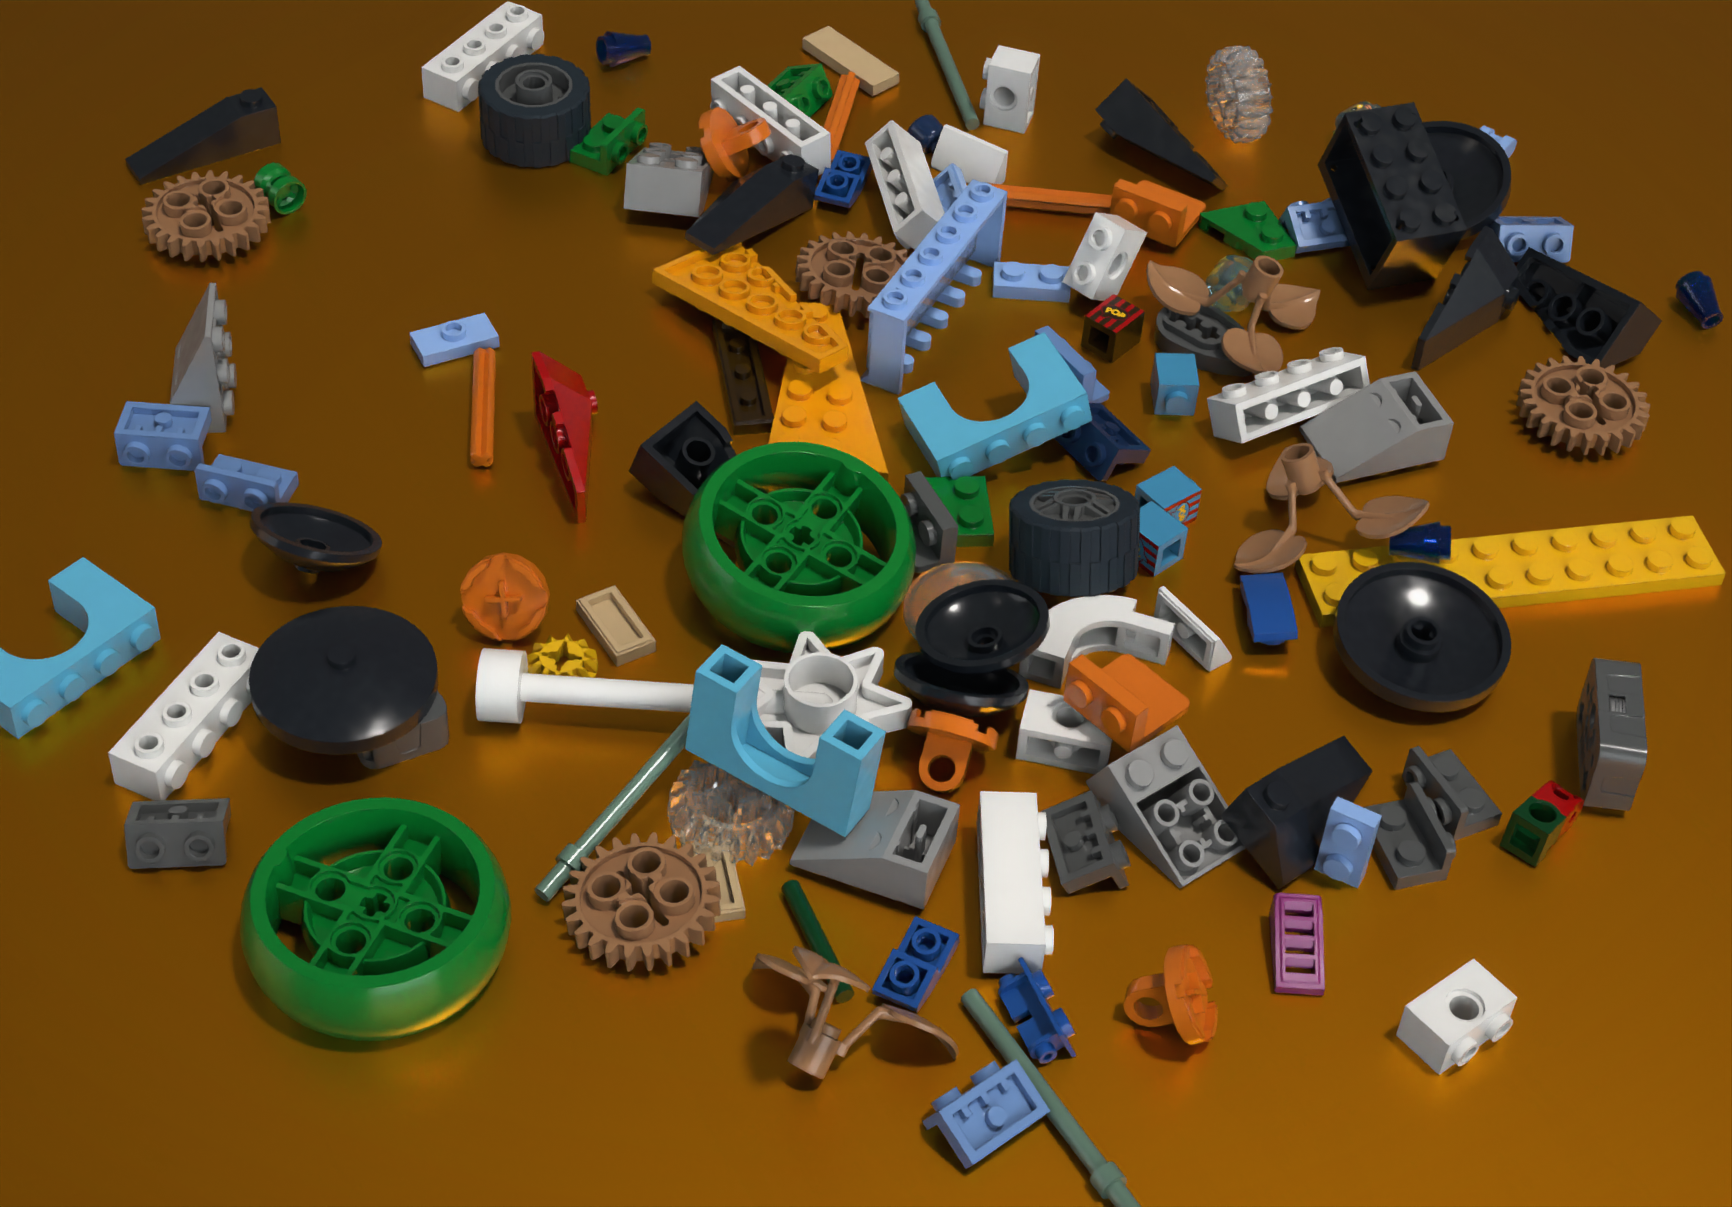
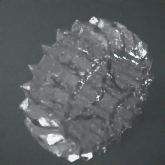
[1205,45,1273,144]
[667,760,795,867]

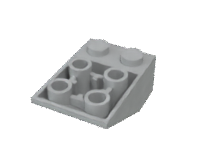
[623,143,714,217]
[170,283,237,433]
[1299,371,1454,483]
[1085,725,1246,889]
[790,790,960,910]

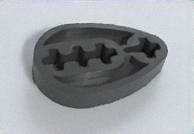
[1154,305,1253,377]

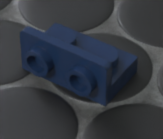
[1054,403,1151,481]

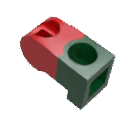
[1500,780,1584,867]

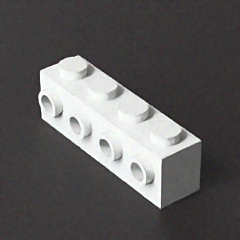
[421,1,545,112]
[710,66,831,176]
[865,120,945,250]
[1207,347,1370,444]
[108,632,259,801]
[976,791,1054,974]

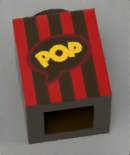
[1081,294,1145,363]

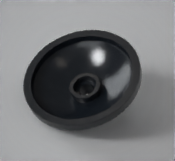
[249,502,382,574]
[915,579,1050,675]
[893,652,1029,718]

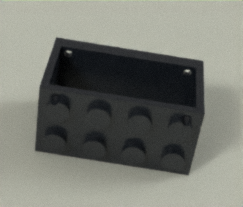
[1318,102,1467,290]

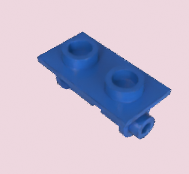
[998,957,1077,1064]

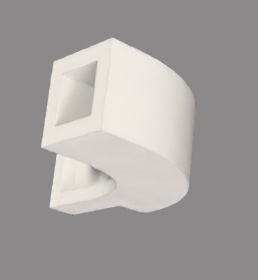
[1019,595,1175,689]

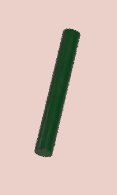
[781,880,854,1003]

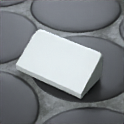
[931,124,1008,184]
[1154,586,1232,672]

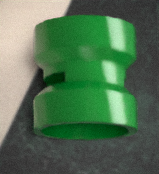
[254,162,307,214]

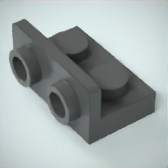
[900,471,958,573]
[1402,746,1502,841]
[1363,782,1456,890]
[1040,790,1131,894]
[124,798,231,869]

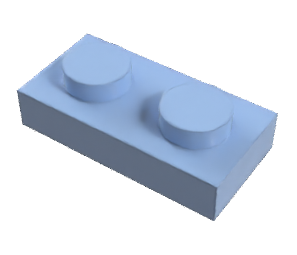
[992,261,1071,303]
[1314,796,1382,889]

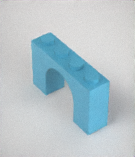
[898,332,1092,480]
[0,557,161,739]
[685,644,886,837]

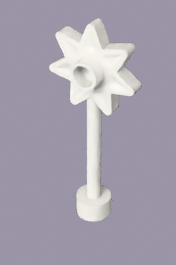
[475,631,912,759]

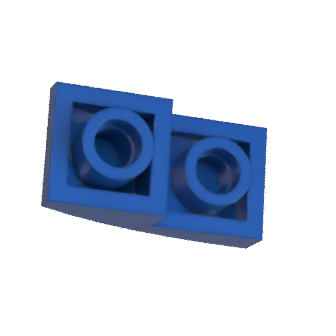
[814,150,873,208]
[1240,572,1298,645]
[872,916,960,1013]

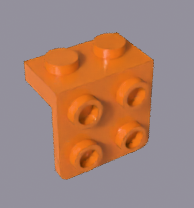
[1109,179,1206,248]
[1063,654,1190,753]

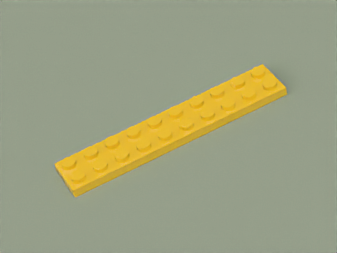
[1294,515,1726,627]

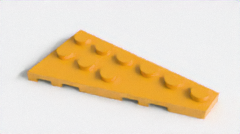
[652,242,848,374]
[768,302,888,482]

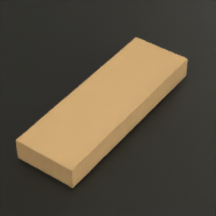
[802,26,899,96]

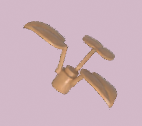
[1146,256,1320,374]
[1233,443,1430,573]
[752,945,959,1079]

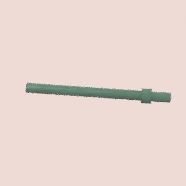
[915,0,980,130]
[534,714,690,902]
[961,989,1141,1207]

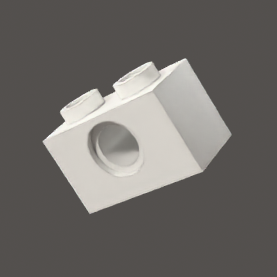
[979,45,1040,134]
[1062,212,1148,301]
[1015,689,1113,774]
[1396,958,1518,1075]

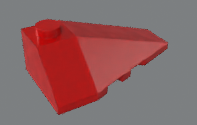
[531,351,598,524]

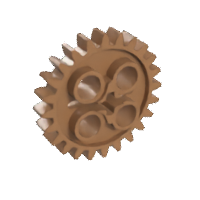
[141,170,271,262]
[795,232,909,318]
[1516,355,1650,455]
[562,832,721,971]

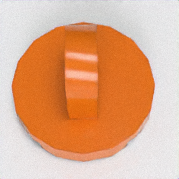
[698,107,772,182]
[460,552,550,641]
[906,709,999,794]
[1123,944,1218,1045]

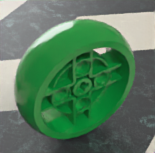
[682,442,916,653]
[240,797,511,1041]

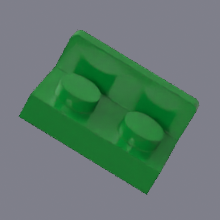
[767,63,833,117]
[569,107,648,176]

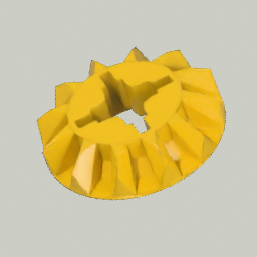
[527,634,598,678]

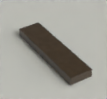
[712,319,774,435]

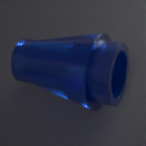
[596,31,651,67]
[1675,271,1724,329]
[1389,521,1451,564]

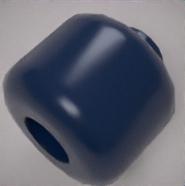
[907,115,943,154]

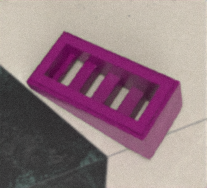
[1269,893,1325,995]

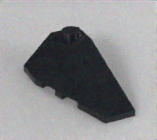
[1095,79,1228,191]
[125,87,281,185]
[685,154,819,255]
[1411,226,1521,371]
[1516,247,1662,369]
[629,401,737,548]
[1220,736,1373,890]

